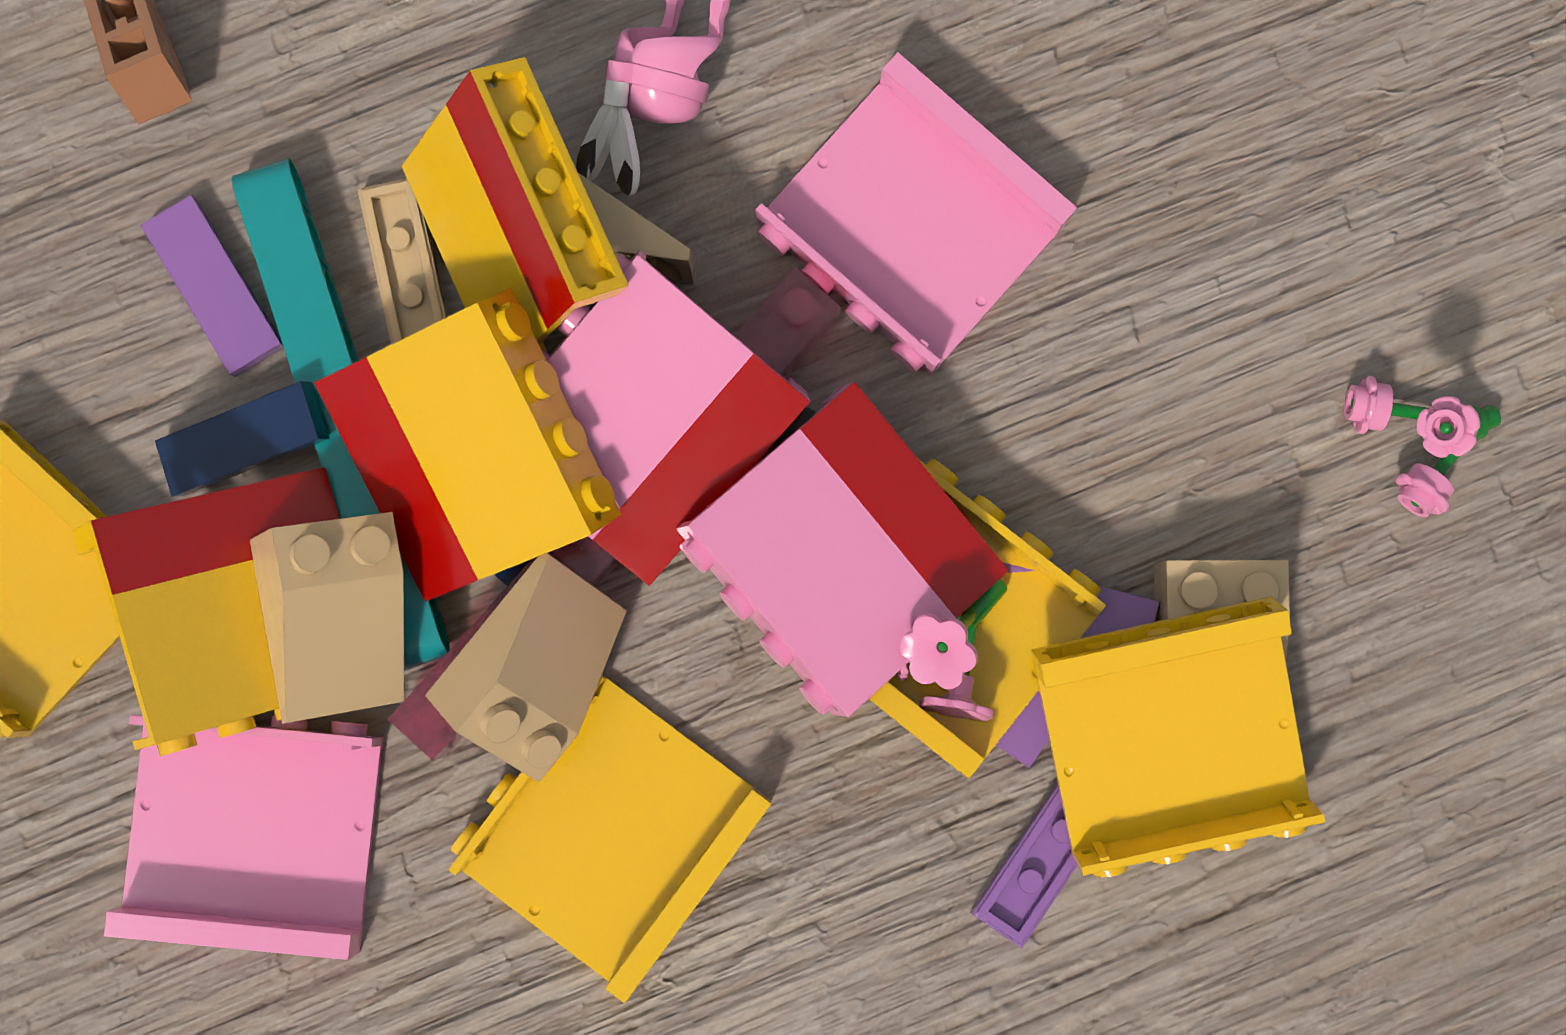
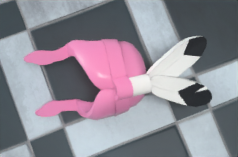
[576,0,731,195]

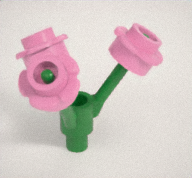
[1344,376,1501,518]

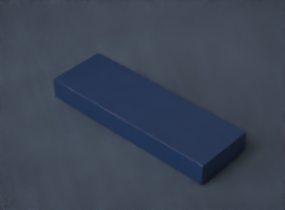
[155,381,329,497]

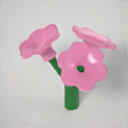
[896,579,1007,721]

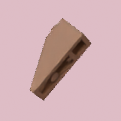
[84,0,193,125]

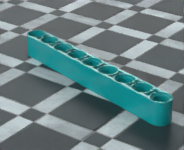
[231,158,451,671]

